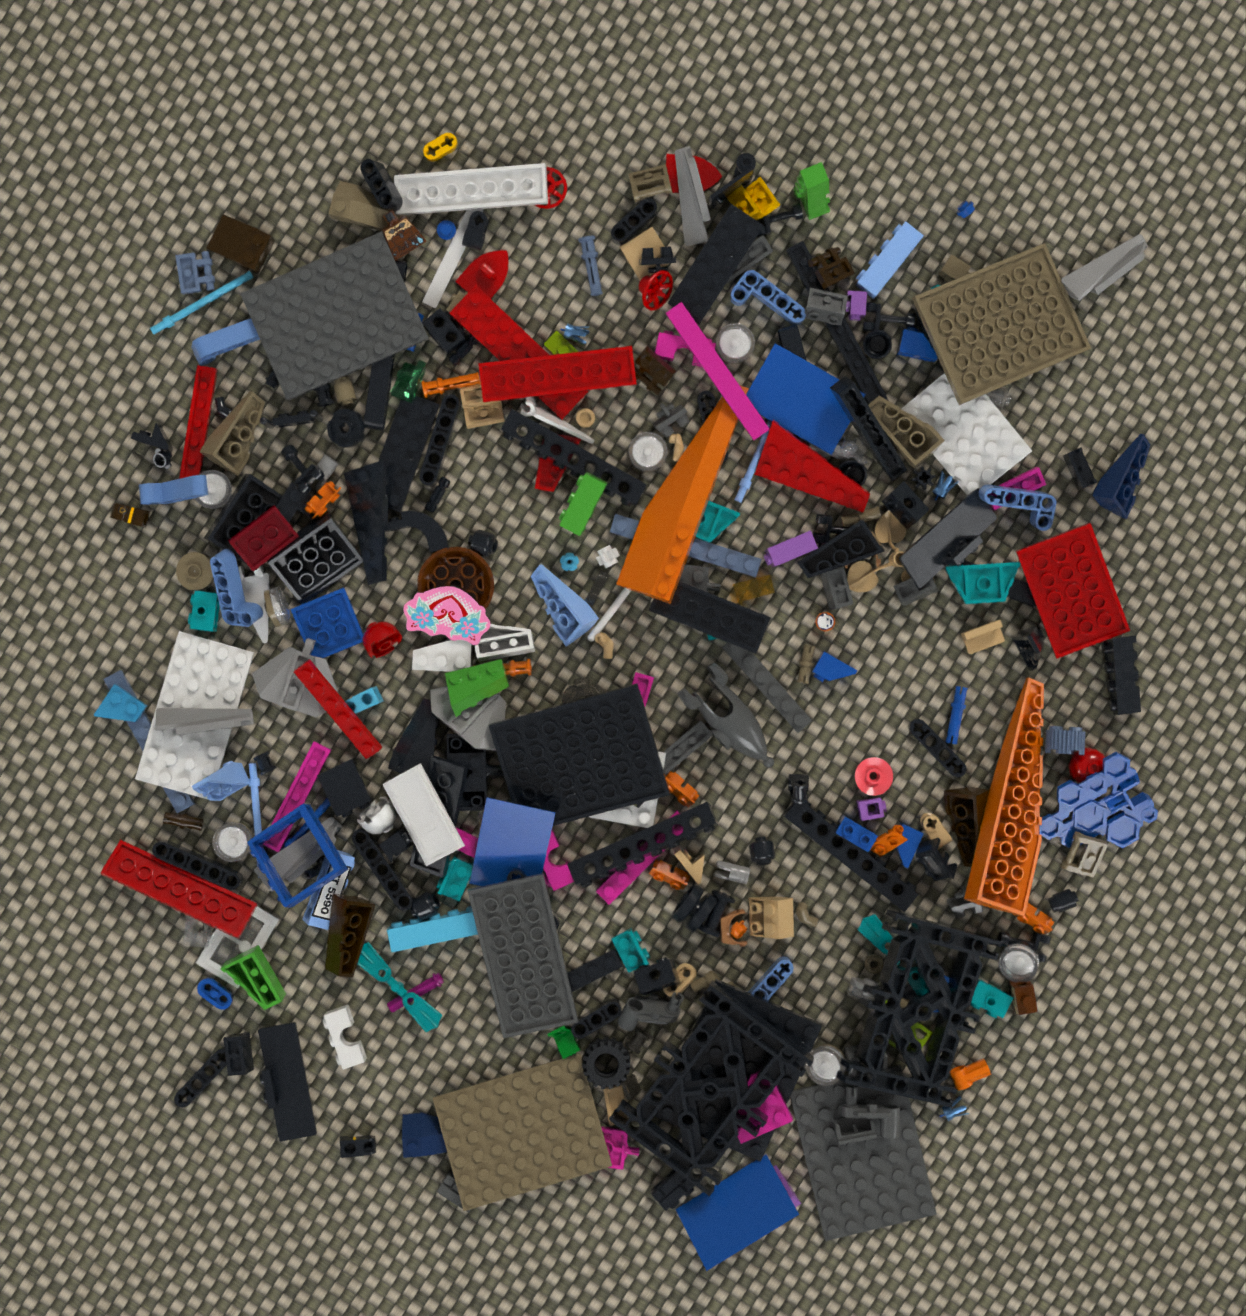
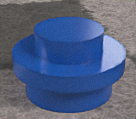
[956,201,975,218]
[437,220,456,240]

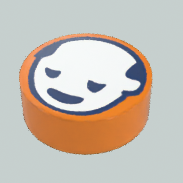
[815,612,835,631]

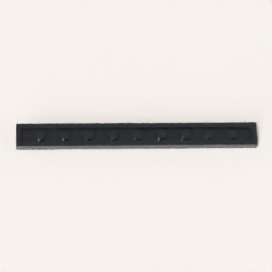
[786,241,890,405]

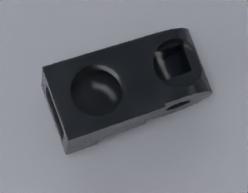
[340,1135,376,1158]

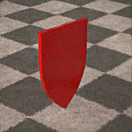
[666,154,722,193]
[455,250,509,299]

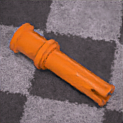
[421,372,480,398]
[473,659,532,677]

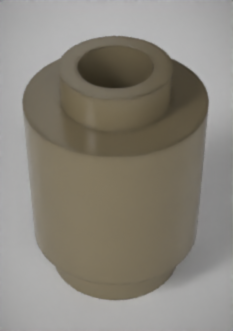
[334,377,357,407]

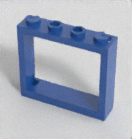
[247,803,349,908]

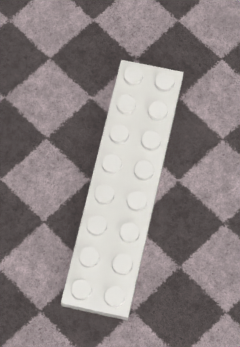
[394,163,548,215]

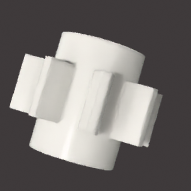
[596,545,620,568]

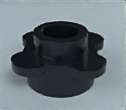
[153,448,172,469]

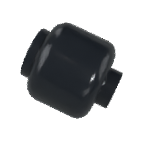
[468,530,498,557]
[749,836,775,866]
[410,892,440,920]

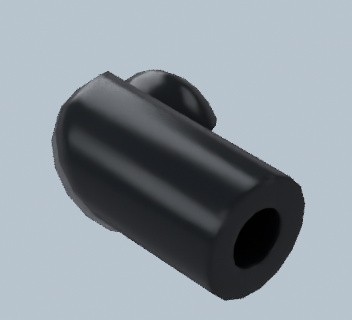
[215,397,232,419]
[304,856,325,879]

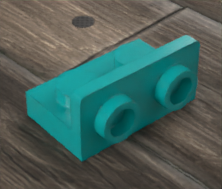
[436,857,473,902]
[611,927,651,973]

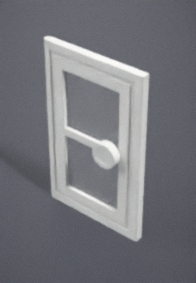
[196,906,279,988]

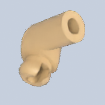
[669,433,684,461]
[595,632,614,659]

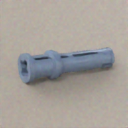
[578,236,603,296]

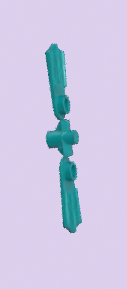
[857,914,929,998]
[357,942,442,1032]

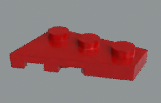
[534,434,581,492]

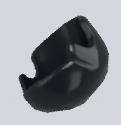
[863,330,892,359]
[838,460,868,486]

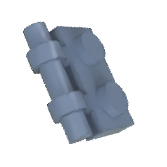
[175,251,215,295]

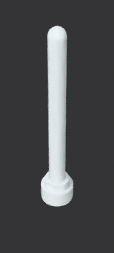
[588,588,632,642]

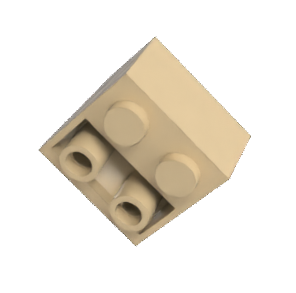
[749,897,794,939]

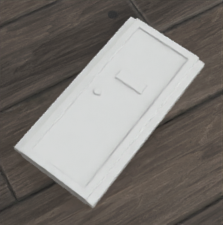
[382,763,465,866]

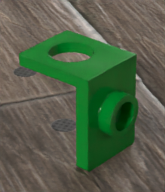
[547,1026,580,1059]

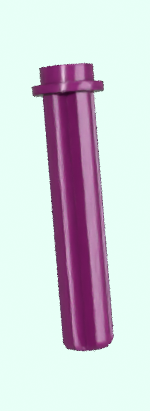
[387,973,444,1012]

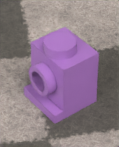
[845,291,867,321]
[856,797,887,821]

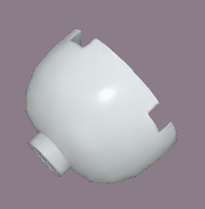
[357,796,396,834]

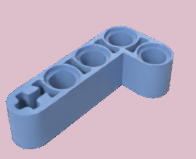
[730,270,806,325]
[191,318,260,366]
[139,475,208,505]
[979,485,1056,531]
[210,549,263,627]
[748,956,794,1001]

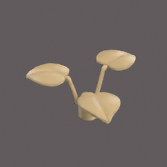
[847,510,935,592]

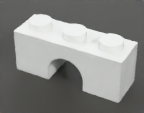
[323,1004,367,1070]

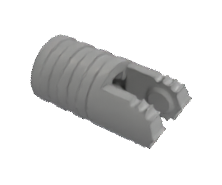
[307,454,339,491]
[713,860,750,885]

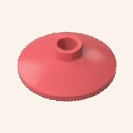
[855,757,893,796]

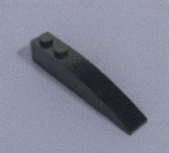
[830,376,907,482]

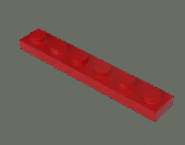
[179,365,218,479]
[293,659,382,759]

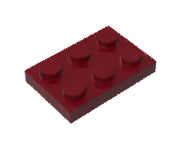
[228,505,299,572]

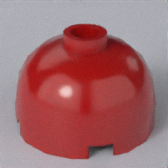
[362,621,402,658]
[1068,747,1105,783]

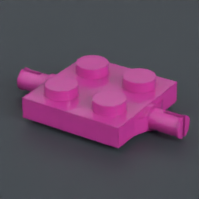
[601,1126,640,1170]

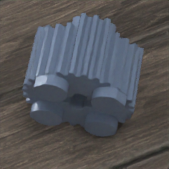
[1045,726,1086,755]

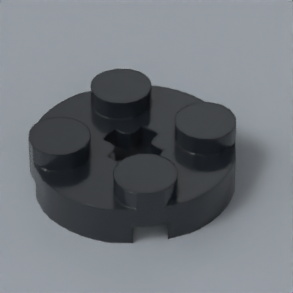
[327,409,365,448]

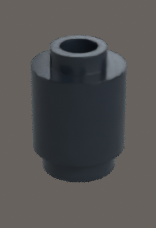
[1048,889,1079,913]

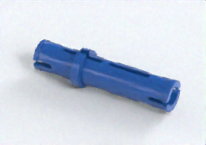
[945,686,968,744]

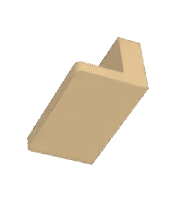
[961,620,1005,654]

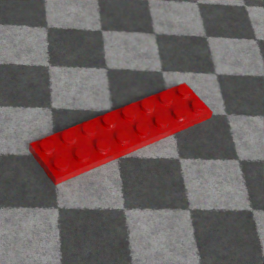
[449,285,588,420]
[478,346,637,403]
[101,840,257,939]

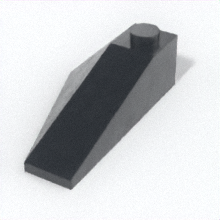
[388,698,439,775]

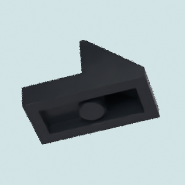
[131,423,173,452]

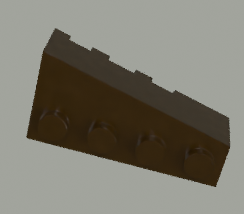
[325,893,376,978]

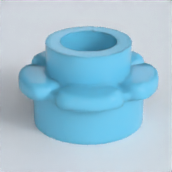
[560,552,579,571]

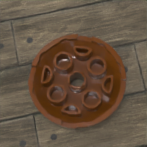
[417,547,494,610]

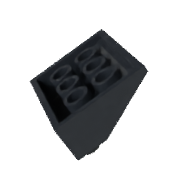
[204,474,282,570]
[267,511,363,604]

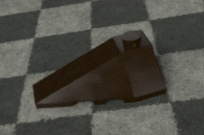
[944,787,989,867]

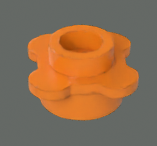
[730,920,747,939]

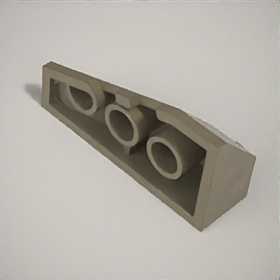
[328,181,411,231]
[200,391,265,476]
[868,396,945,469]

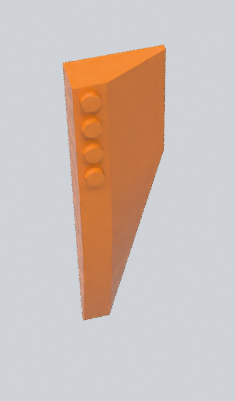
[616,385,749,604]
[964,677,1044,916]

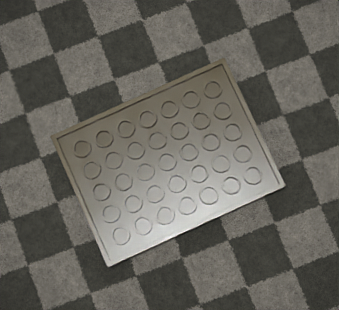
[912,243,1091,405]
[432,1053,612,1211]

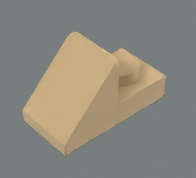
[674,848,704,884]

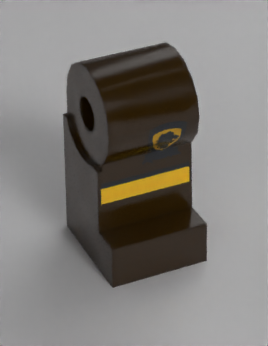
[110,503,151,528]

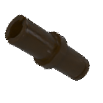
[163,811,204,831]

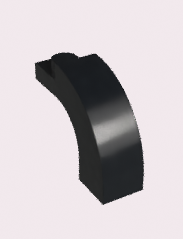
[385,511,450,553]

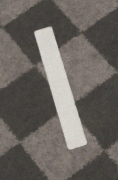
[423,209,484,308]

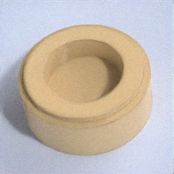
[576,408,595,428]

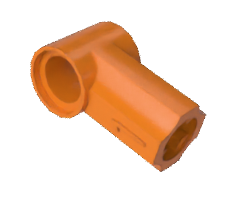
[950,1058,991,1091]

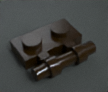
[808,247,855,289]
[635,346,676,395]

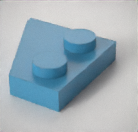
[94,684,147,722]

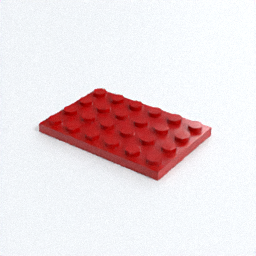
[1015,522,1130,659]

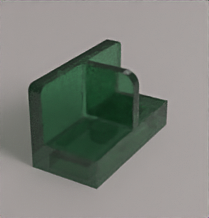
[391,360,426,403]

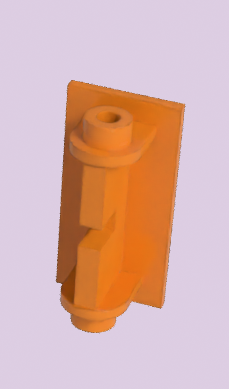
[305,481,341,519]
[666,771,699,808]
[870,825,907,857]
[649,860,690,890]
[1013,903,1054,934]

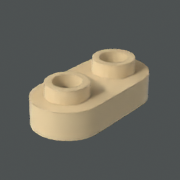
[663,963,696,997]

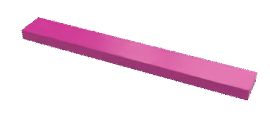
[666,302,770,441]

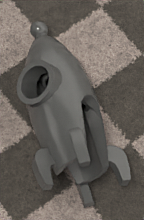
[677,663,774,768]

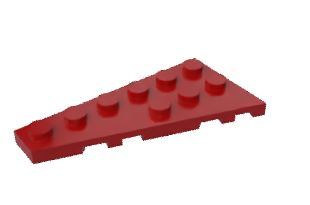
[755,420,870,513]

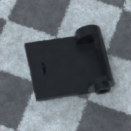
[708,153,756,210]

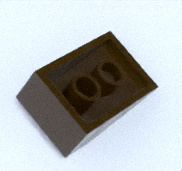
[206,214,275,274]

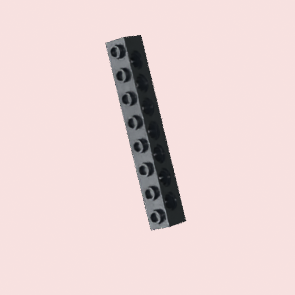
[500,409,647,507]
[567,802,719,888]
[783,802,919,912]

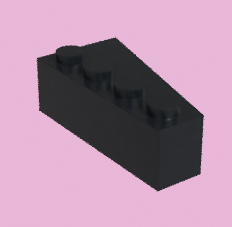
[1101,636,1141,715]

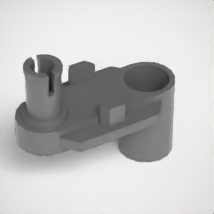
[618,992,684,1031]
[842,1085,900,1138]

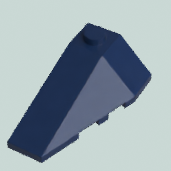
[1092,434,1150,519]
[402,1112,447,1158]

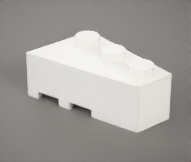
[475,624,535,662]
[412,640,473,672]

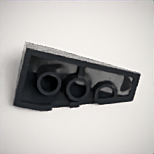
[1011,626,1044,671]

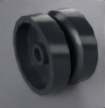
[671,882,717,933]

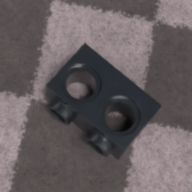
[422,308,465,356]

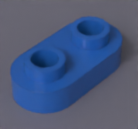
[197,978,233,1010]

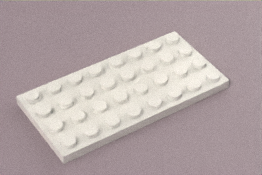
[135,631,254,799]

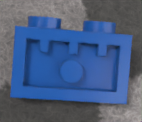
[836,815,878,852]

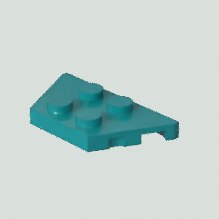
[696,501,741,543]
[945,562,1020,604]

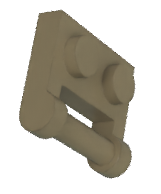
[629,164,672,202]
[1060,832,1108,878]

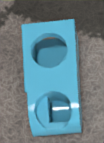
[345,686,384,714]

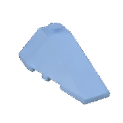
[531,564,599,646]
[192,761,250,801]

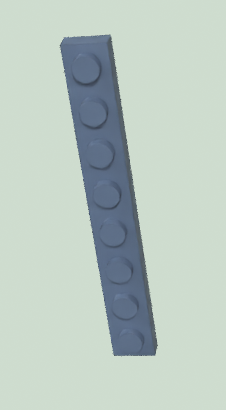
[610,514,762,578]
[103,670,195,813]

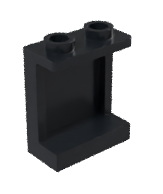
[317,758,373,818]

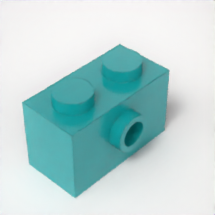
[188,591,220,632]
[970,979,1013,1018]

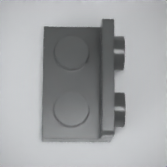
[805,288,848,325]

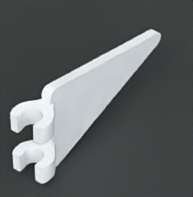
[520,397,595,444]
[238,565,270,643]

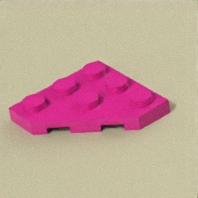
[737,1071,793,1144]

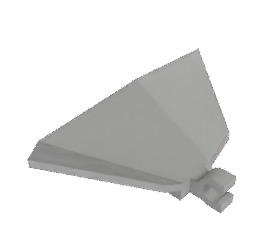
[252,638,339,717]
[430,686,506,751]

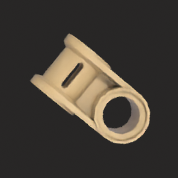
[920,813,953,849]

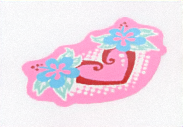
[403,586,491,645]

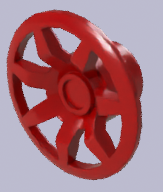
[535,167,567,209]
[639,270,673,311]

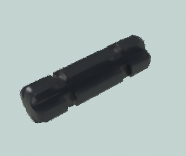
[449,334,479,366]
[425,477,450,513]

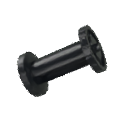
[698,889,736,937]

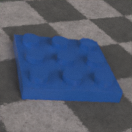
[291,587,364,658]

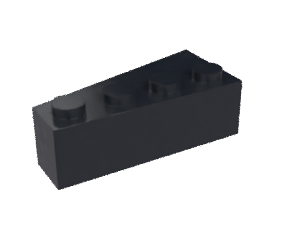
[797,518,885,578]

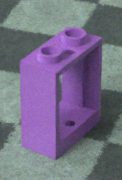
[763,530,818,568]

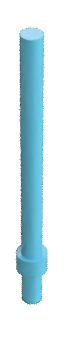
[150,271,254,335]

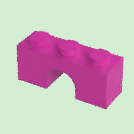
[655,330,716,367]
[543,829,574,891]

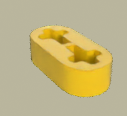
[423,133,458,162]

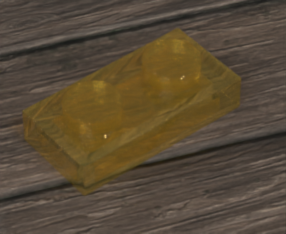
[733,574,775,603]

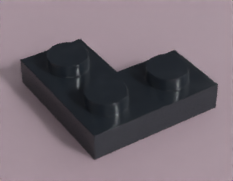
[275,482,315,523]

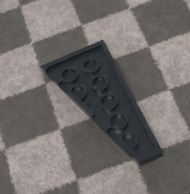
[344,459,389,585]

